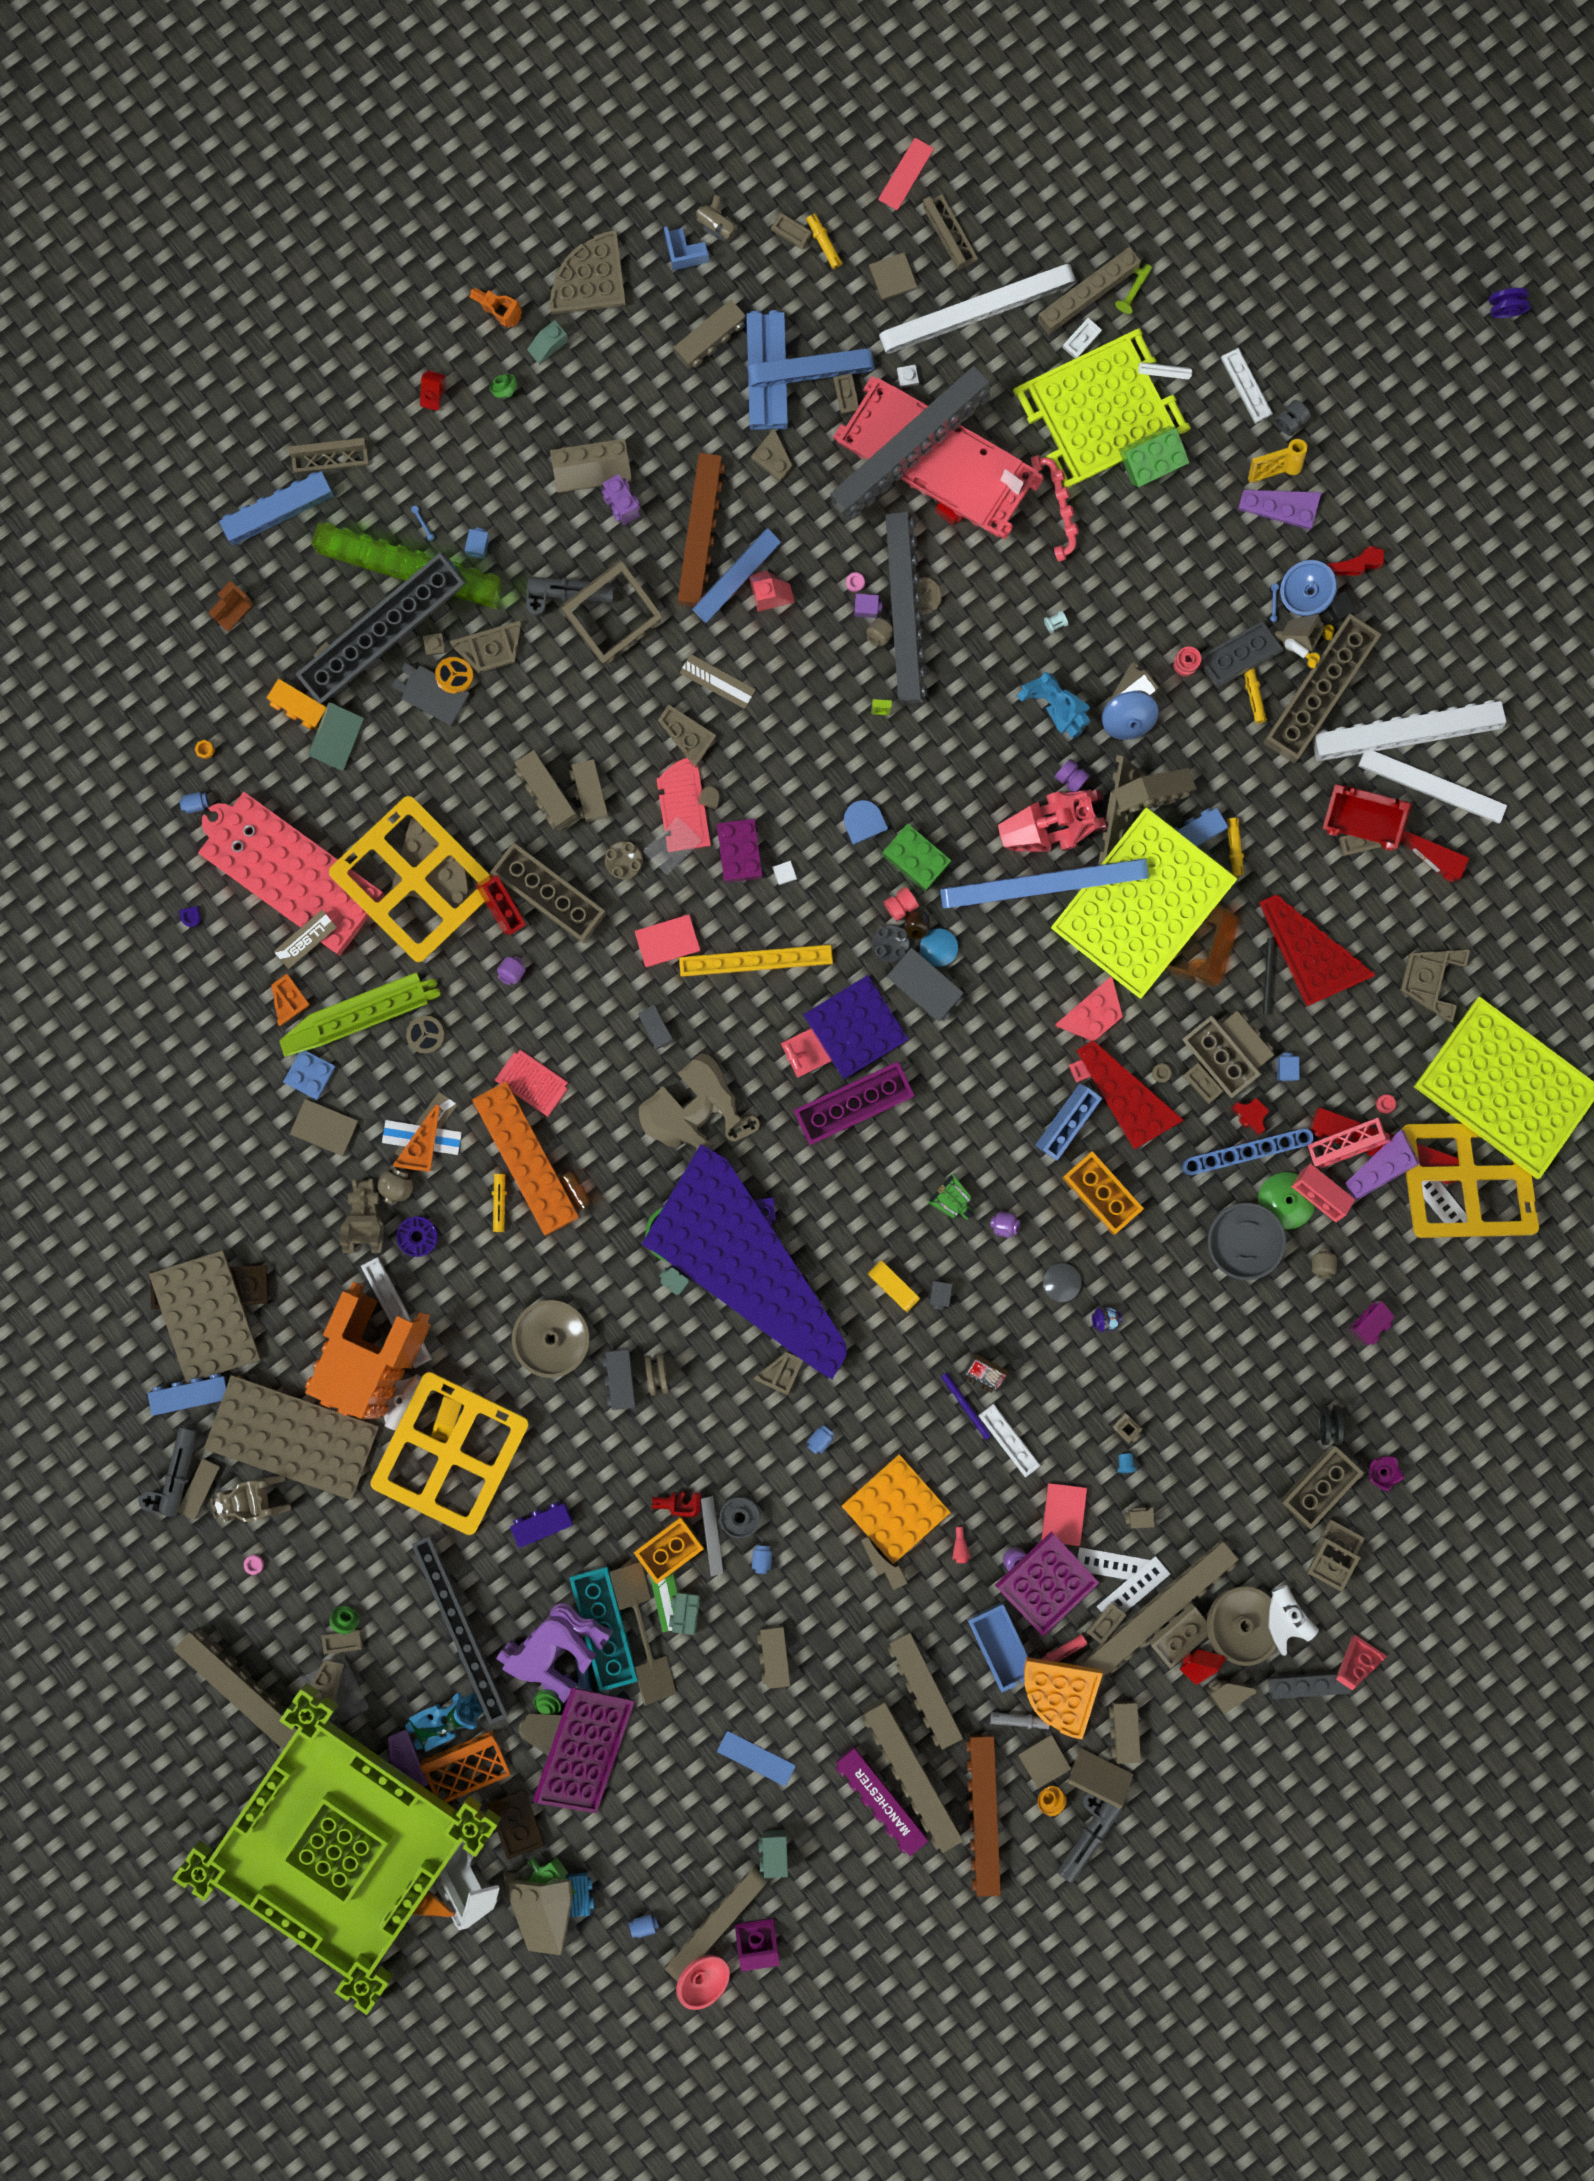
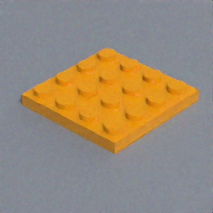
[841,1454,951,1564]

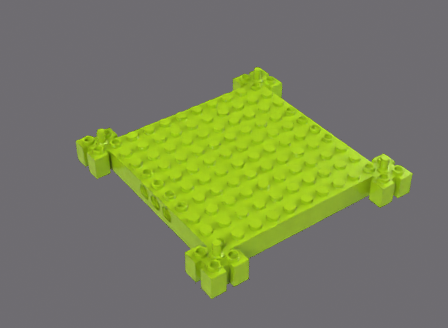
[172,1682,501,2015]

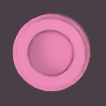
[846,572,865,593]
[244,1555,264,1575]

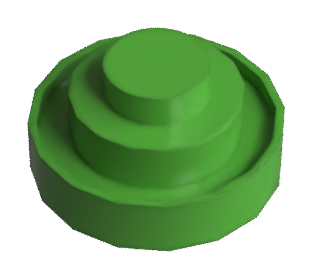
[490,374,518,398]
[329,1606,359,1634]
[533,1690,563,1715]

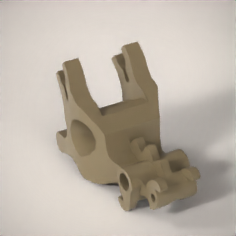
[339,1179,385,1254]
[210,1475,291,1523]

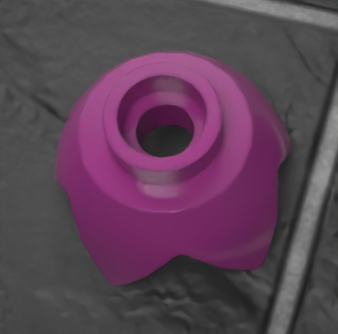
[1369,1456,1404,1491]

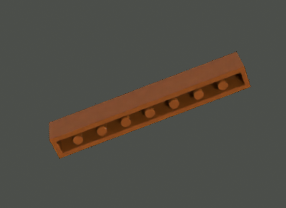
[678,453,725,607]
[966,1734,1001,1897]

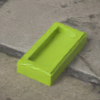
[871,699,892,716]

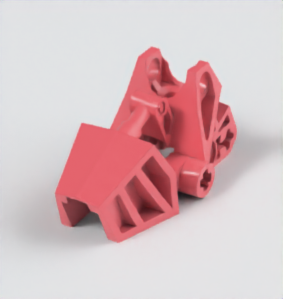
[998,790,1109,852]

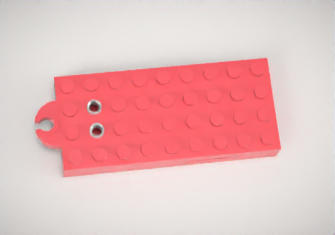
[198,792,385,956]

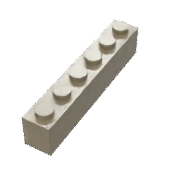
[1037,247,1141,335]
[888,1631,963,1750]

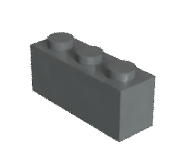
[603,1349,636,1410]

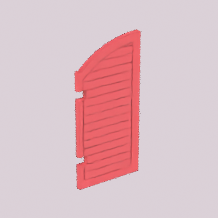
[656,758,711,853]

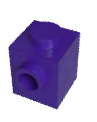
[754,1198,776,1226]

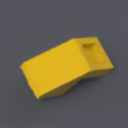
[431,1395,462,1442]

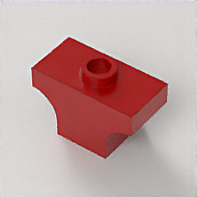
[420,370,446,411]
[1230,1098,1269,1135]

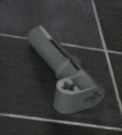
[526,577,614,616]
[139,1427,198,1517]
[1057,1792,1122,1884]

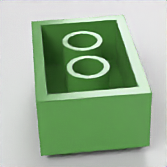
[1119,425,1189,487]
[882,823,951,892]

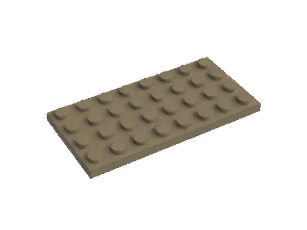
[204,1375,379,1500]

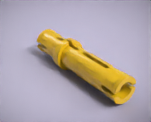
[806,213,843,269]
[1244,667,1267,724]
[1226,818,1244,876]
[492,1174,507,1232]

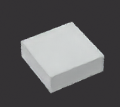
[772,861,797,886]

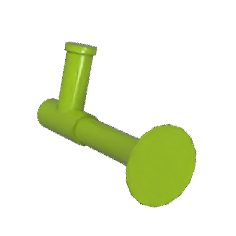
[1115,264,1152,314]

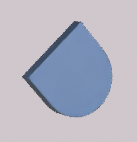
[844,800,888,845]

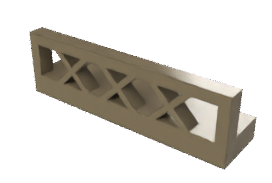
[922,195,978,271]
[289,438,369,474]

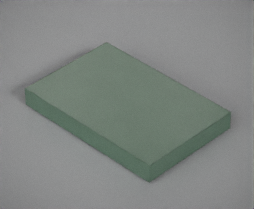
[308,703,364,771]

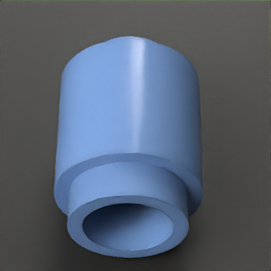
[180,792,210,814]
[807,1425,835,1454]
[752,1545,772,1574]
[629,1914,659,1938]

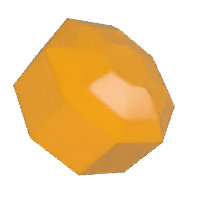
[195,740,215,760]

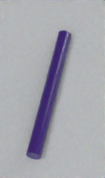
[941,1372,992,1440]

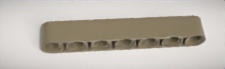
[664,1866,769,1981]

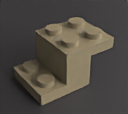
[1307,1519,1365,1592]

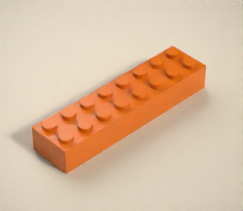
[472,1082,580,1236]

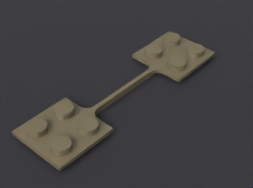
[609,1562,676,1706]

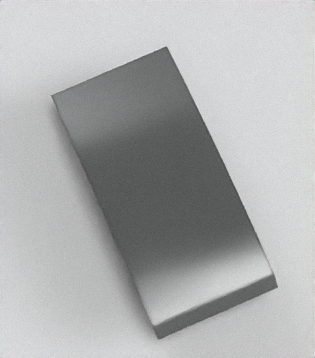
[638,1005,674,1050]

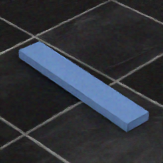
[692,528,781,623]

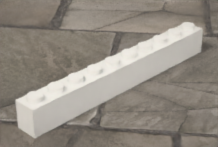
[1312,700,1506,762]

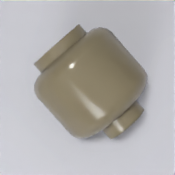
[866,618,894,646]
[1312,1249,1337,1279]

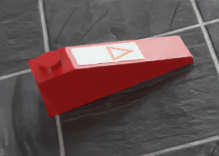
[1401,830,1469,882]

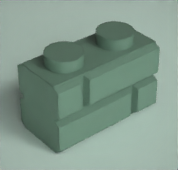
[659,1267,690,1295]
[669,1591,700,1635]

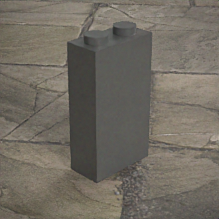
[886,948,964,1022]

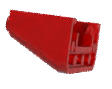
[1323,784,1413,851]

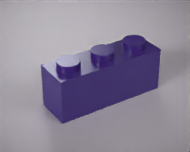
[510,1501,574,1548]

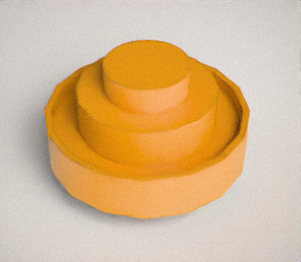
[1038,1786,1066,1816]

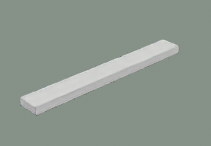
[1358,751,1507,824]

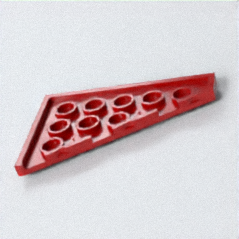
[1258,894,1375,1007]

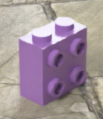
[602,474,641,526]

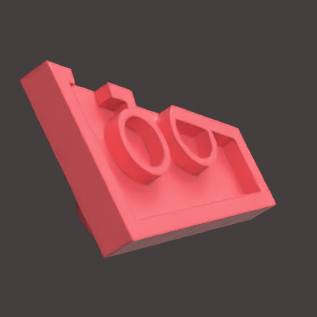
[1336,1635,1387,1690]

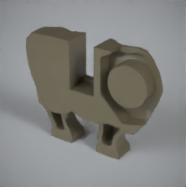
[639,1054,742,1151]

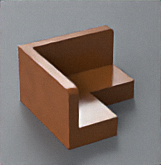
[208,581,254,632]

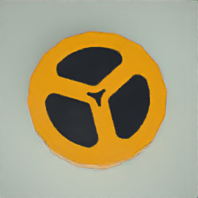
[435,657,473,694]

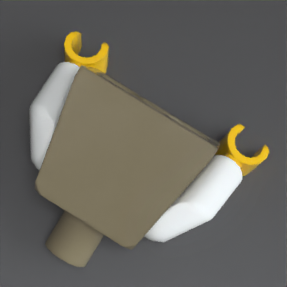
[1275,614,1334,668]

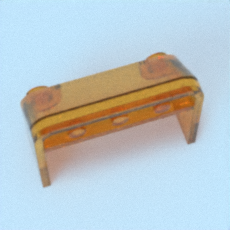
[1164,904,1239,986]

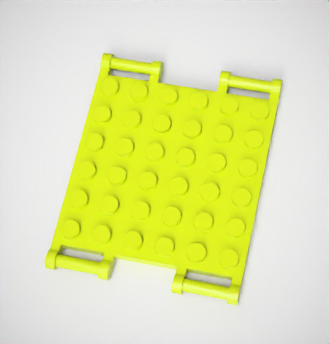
[1013,328,1191,489]

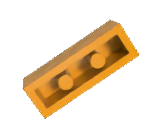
[267,679,326,730]

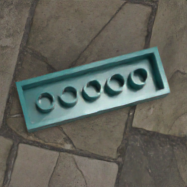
[569,1565,638,1692]

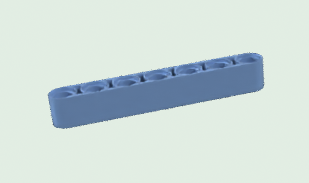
[747,349,875,387]
[1182,1129,1313,1175]

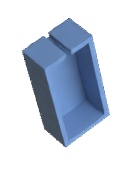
[967,1602,1028,1693]

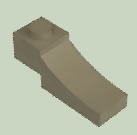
[861,1536,909,1590]

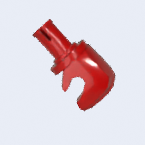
[652,1491,702,1517]

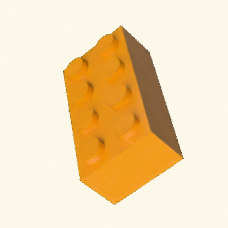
[1061,1151,1144,1235]

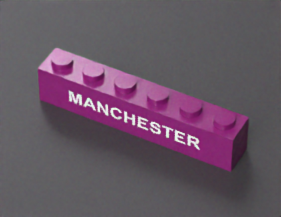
[835,1746,928,1856]

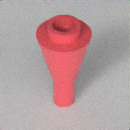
[952,1527,971,1563]

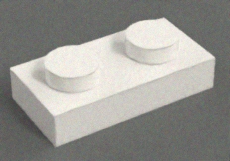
[1062,318,1102,359]

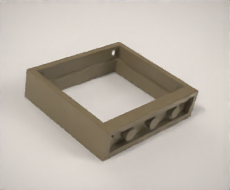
[559,561,663,663]

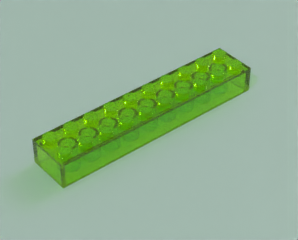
[311,522,504,610]

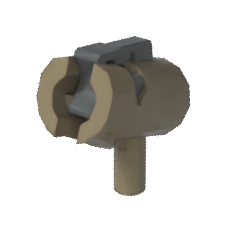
[696,195,738,242]

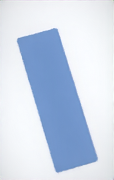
[717,1731,795,1786]

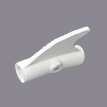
[384,1374,422,1431]
[1268,1585,1319,1656]

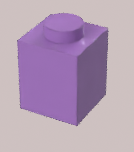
[854,594,882,618]

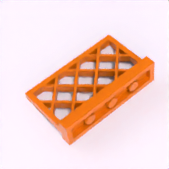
[420,1730,511,1803]

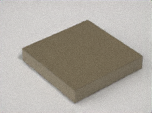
[869,253,917,301]
[1018,1734,1071,1789]

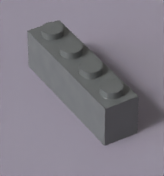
[1267,1671,1351,1699]

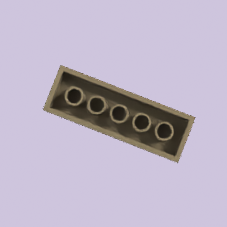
[490,842,606,944]

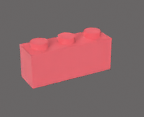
[1291,1163,1355,1222]

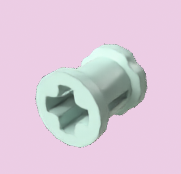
[1044,610,1068,634]

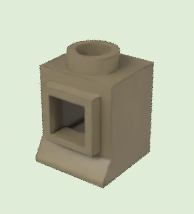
[1110,1412,1142,1443]
[1125,1506,1154,1529]

